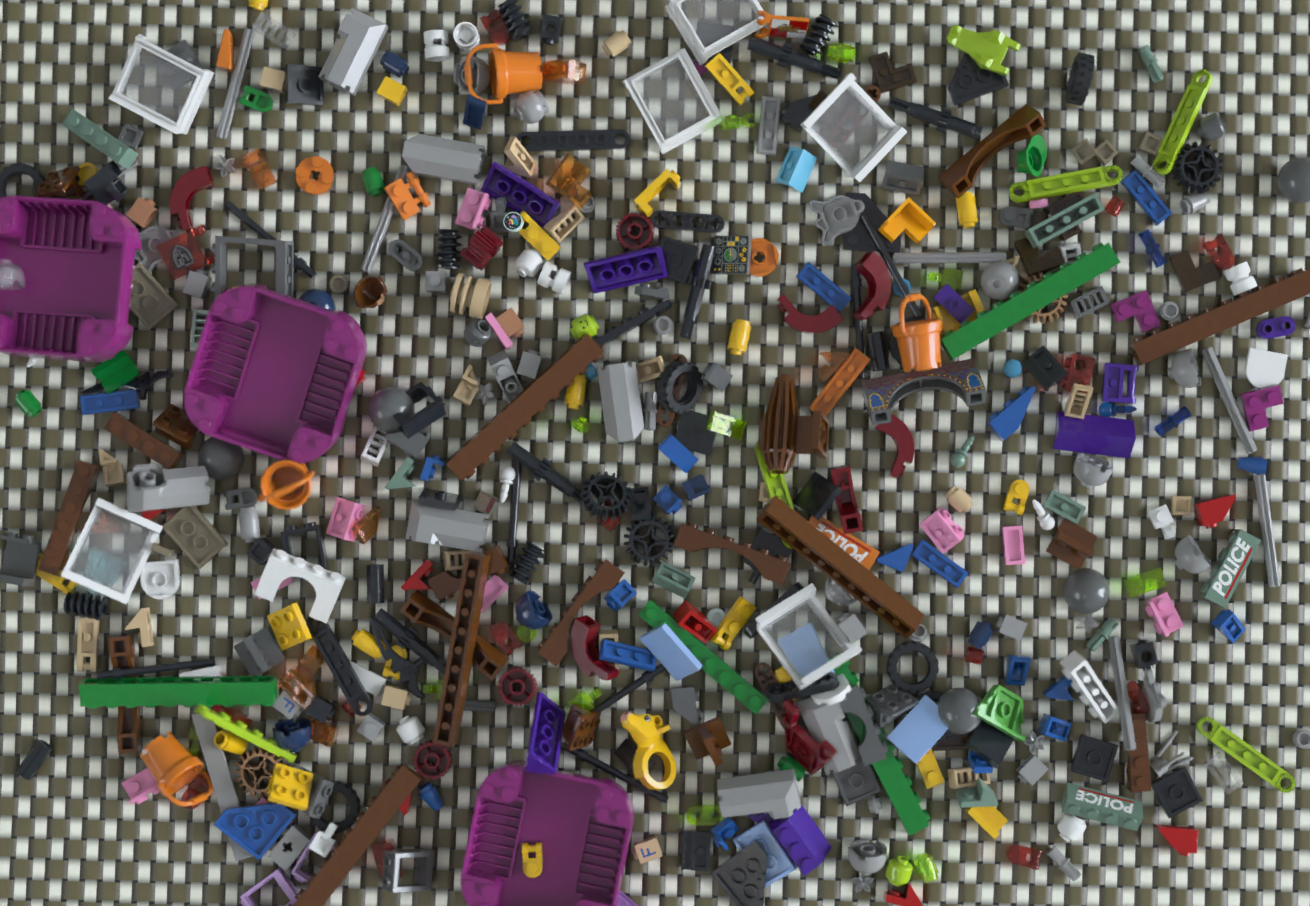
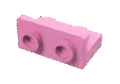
[455,188,492,232]
[326,497,365,542]
[919,507,964,554]
[1145,591,1184,637]
[122,768,159,805]

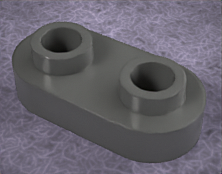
[389,239,423,272]

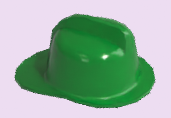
[1016,135,1047,177]

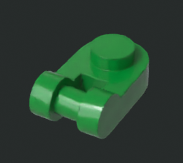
[237,85,274,113]

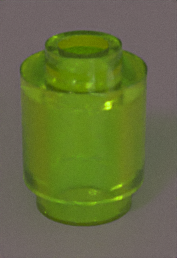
[827,42,856,64]
[914,853,939,883]

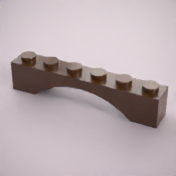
[939,103,1046,198]
[38,460,101,577]
[674,522,791,585]
[538,559,625,666]
[400,590,509,681]
[109,635,143,754]

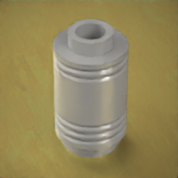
[239,507,261,543]

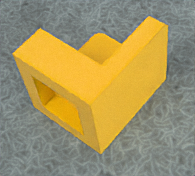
[376,76,408,107]

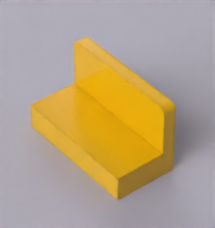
[964,806,1008,839]

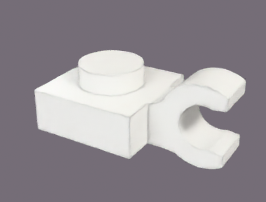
[1147,504,1175,540]
[308,822,338,858]

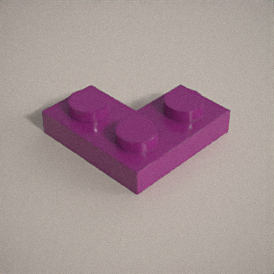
[1110,290,1161,333]
[1240,384,1284,432]

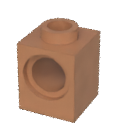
[126,197,159,229]
[496,308,526,339]

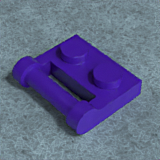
[1101,363,1139,404]

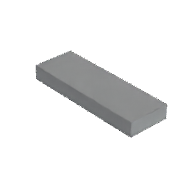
[757,96,781,156]

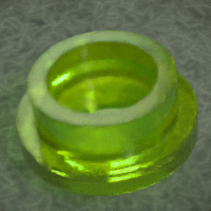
[517,625,536,643]

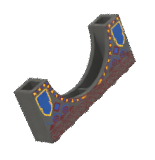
[861,358,986,426]

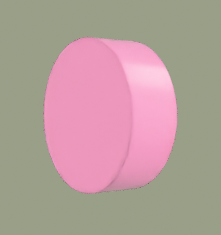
[1029,198,1049,209]

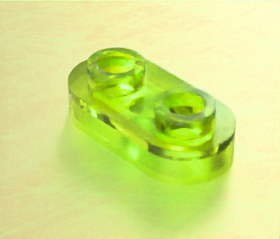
[686,805,724,826]

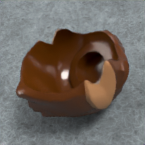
[353,276,387,308]

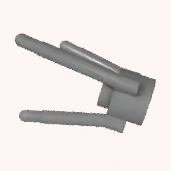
[1150,730,1193,777]

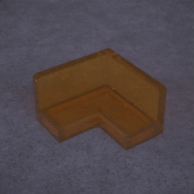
[545,153,592,209]

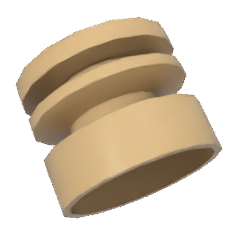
[450,273,492,320]

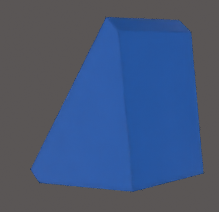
[876,543,913,572]
[1005,654,1031,686]
[1037,713,1072,742]

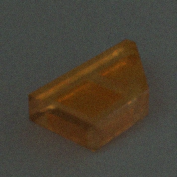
[352,506,380,544]

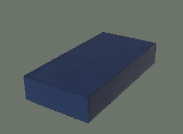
[463,95,487,130]

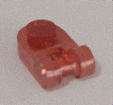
[480,9,510,46]
[1203,234,1235,270]
[491,621,524,657]
[1127,681,1150,714]
[181,774,209,809]
[1006,844,1043,870]

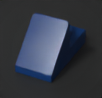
[1211,609,1246,643]
[1042,675,1074,701]

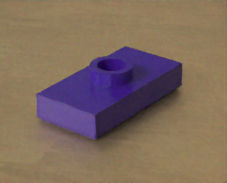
[933,283,974,324]

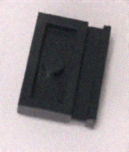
[1022,345,1068,392]
[681,830,711,871]

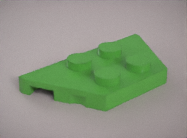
[973,685,1025,742]

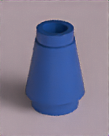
[1237,457,1267,475]
[418,782,444,811]

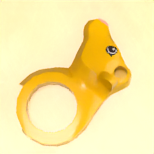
[621,712,676,791]

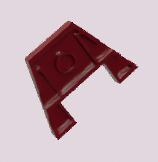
[782,699,838,776]

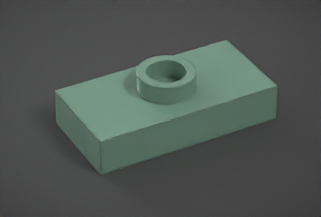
[1043,489,1087,524]

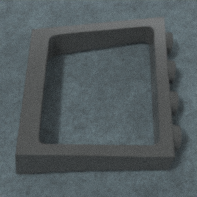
[212,236,294,302]

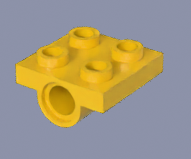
[267,602,312,651]
[267,763,313,811]

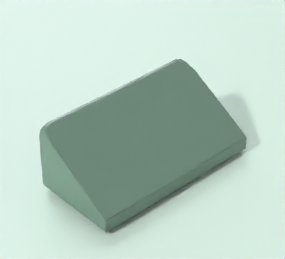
[652,561,696,598]

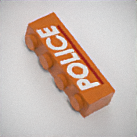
[808,516,880,570]

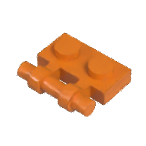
[383,171,431,221]

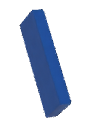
[1120,169,1172,226]
[796,262,852,314]
[80,389,140,415]
[910,539,968,588]
[599,639,656,672]

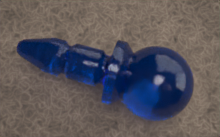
[1099,402,1137,417]

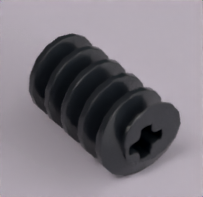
[498,0,532,42]
[799,14,838,58]
[436,229,463,270]
[509,541,545,585]
[63,591,108,620]

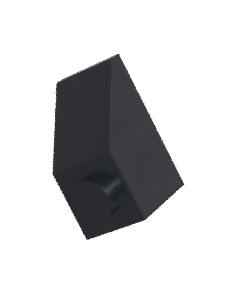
[780,95,816,133]

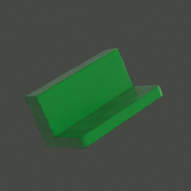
[91,350,140,394]

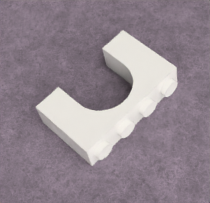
[254,549,346,624]

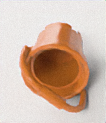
[464,43,542,105]
[891,293,942,372]
[257,459,314,510]
[140,732,213,807]

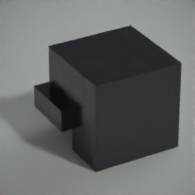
[84,160,130,205]

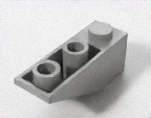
[487,350,524,403]

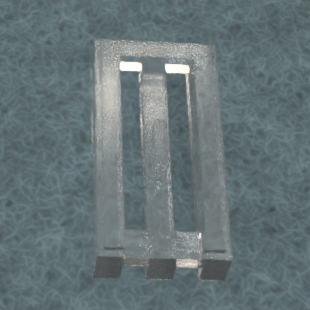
[1204,752,1243,795]

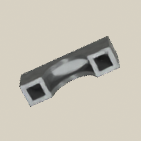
[839,683,889,766]

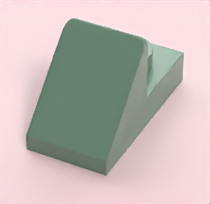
[385,457,416,490]
[956,777,998,808]

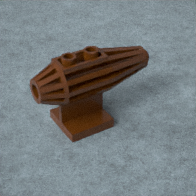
[758,374,829,474]

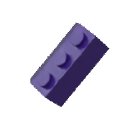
[768,804,832,876]

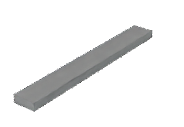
[192,709,253,861]

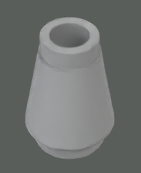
[1180,192,1210,214]

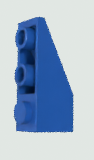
[986,386,1036,441]

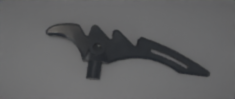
[80,371,173,400]
[370,617,425,698]

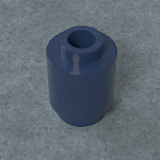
[380,51,410,78]
[968,620,994,649]

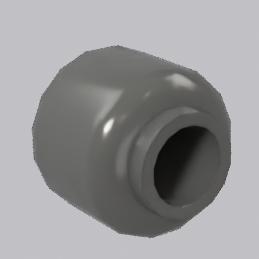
[1197,113,1227,142]
[464,319,492,347]

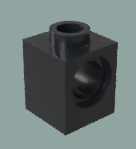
[539,14,563,46]
[246,538,278,565]
[1130,640,1159,671]
[304,694,336,723]

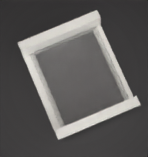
[665,0,770,66]
[108,34,214,135]
[622,48,723,155]
[800,73,907,182]
[61,498,163,604]
[755,583,862,690]

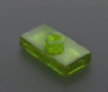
[706,411,746,440]
[1123,567,1167,598]

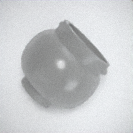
[513,90,549,124]

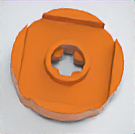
[295,156,335,195]
[750,238,779,277]

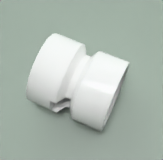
[453,22,480,52]
[423,30,450,62]
[537,261,572,295]
[1223,261,1258,296]

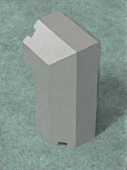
[318,8,388,96]
[402,134,485,185]
[597,362,644,443]
[126,463,210,513]
[405,501,489,553]
[796,696,862,775]
[717,769,801,819]

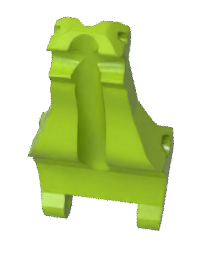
[946,24,1021,76]

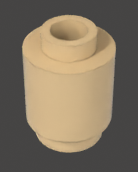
[602,30,631,57]
[944,485,973,513]

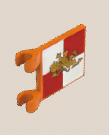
[754,10,809,39]

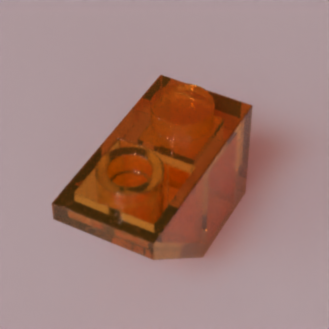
[542,59,586,84]

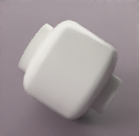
[515,248,543,277]
[396,715,425,745]
[1057,813,1086,841]

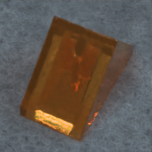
[311,718,340,747]

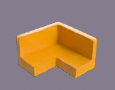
[878,197,936,244]

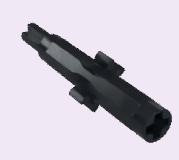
[747,36,841,79]
[888,96,983,140]
[679,244,716,339]
[506,442,582,503]
[373,608,447,675]

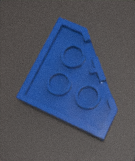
[214,803,296,860]

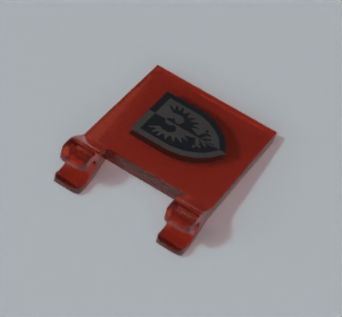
[156,224,215,280]

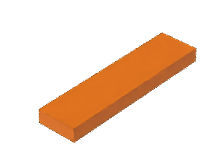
[809,348,871,416]

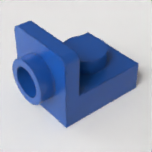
[420,455,446,481]
[653,485,682,514]
[604,579,637,612]
[968,749,993,773]
[711,817,740,851]

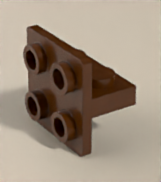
[34,166,85,200]
[153,404,199,450]
[1046,518,1097,569]
[561,703,601,751]
[684,717,731,766]

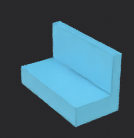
[775,146,817,193]

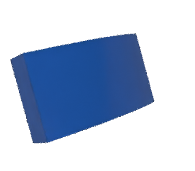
[657,434,699,473]

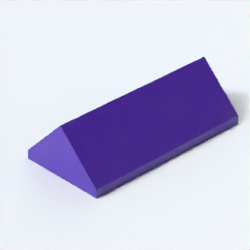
[481,161,561,229]
[584,246,668,294]
[1053,411,1136,458]
[526,692,566,775]

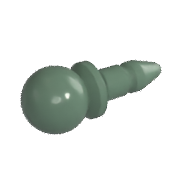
[950,435,974,468]

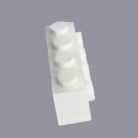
[1060,650,1119,724]

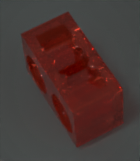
[1060,353,1096,397]

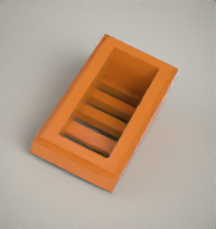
[216,29,234,72]

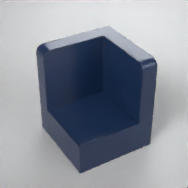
[682,474,711,501]

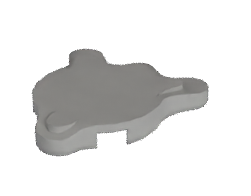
[809,195,865,245]
[134,226,180,273]
[1141,669,1167,723]

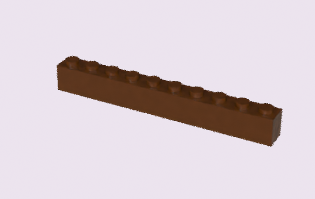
[1129,268,1310,366]
[446,332,603,481]
[757,495,924,638]
[433,551,491,747]
[288,763,423,906]

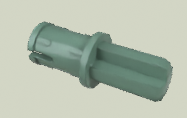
[1137,45,1164,83]
[1086,617,1119,652]

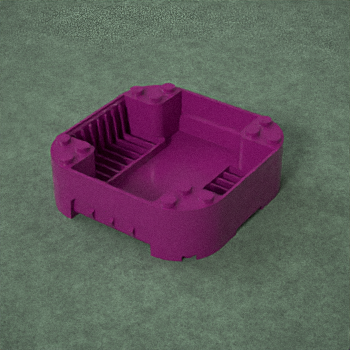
[0,196,142,362]
[184,284,367,463]
[461,761,634,906]

